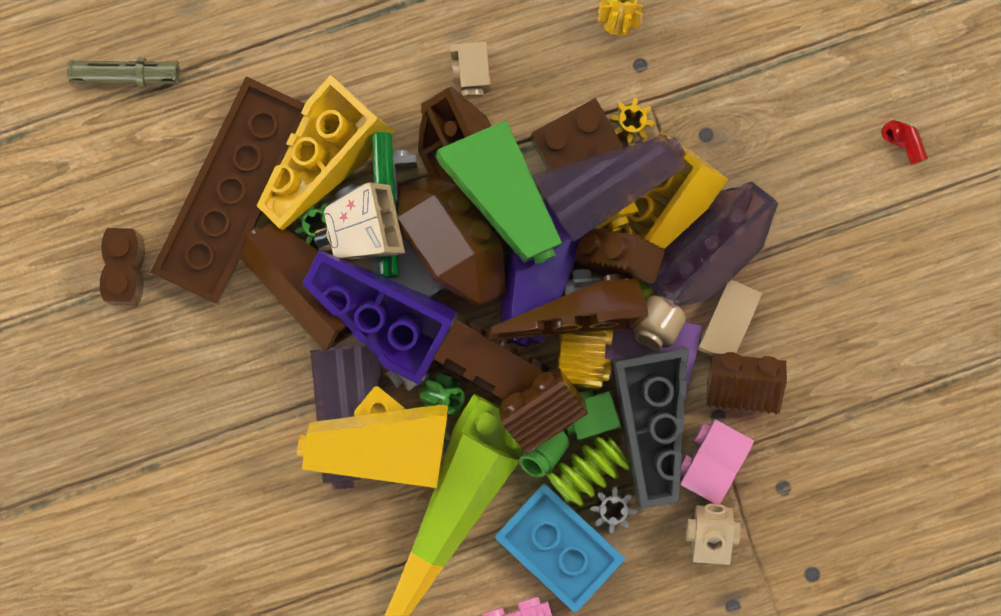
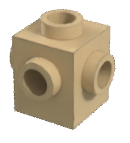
[686,503,741,565]

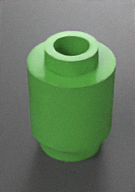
[519,430,570,477]

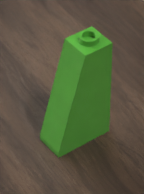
[436,120,562,265]

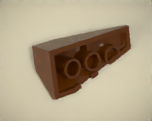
[487,274,649,340]

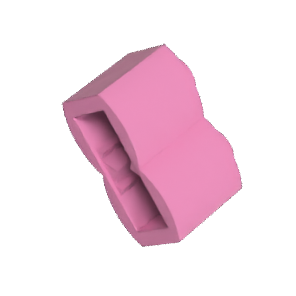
[680,419,754,504]

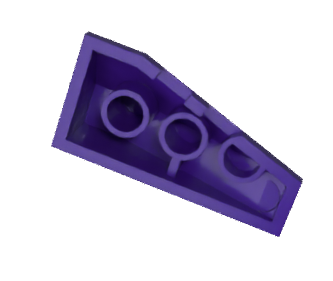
[302,250,457,385]

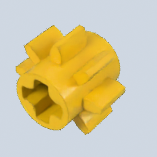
[598,0,643,36]
[609,98,655,145]

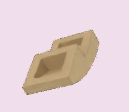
[697,278,762,356]

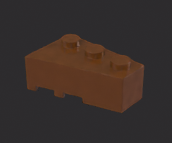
[433,320,550,401]

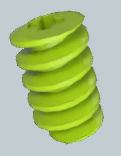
[546,432,630,506]

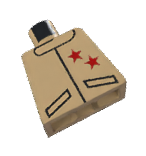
[315,183,405,260]

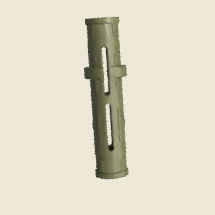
[67,58,180,87]

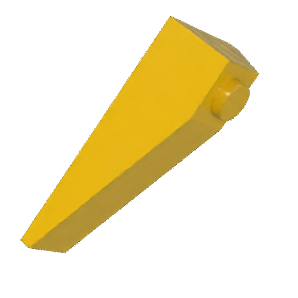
[257,75,394,230]
[615,131,728,279]

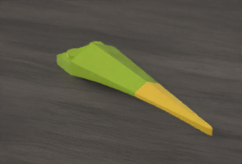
[384,394,521,616]

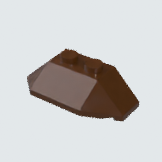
[418,87,495,231]
[396,178,507,307]

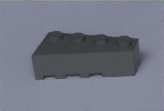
[611,346,689,509]

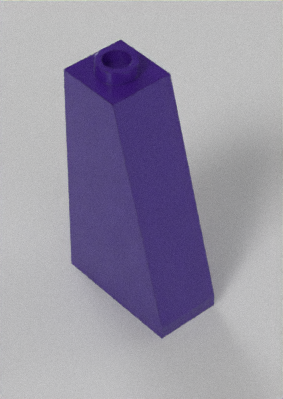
[500,199,590,348]

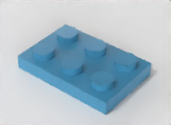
[494,483,625,614]

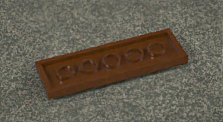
[150,76,305,305]

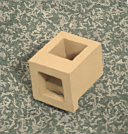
[450,42,491,99]

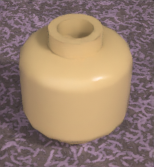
[632,293,686,350]

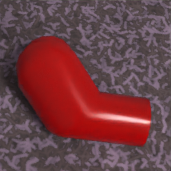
[881,120,928,165]

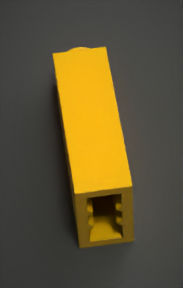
[297,405,448,488]

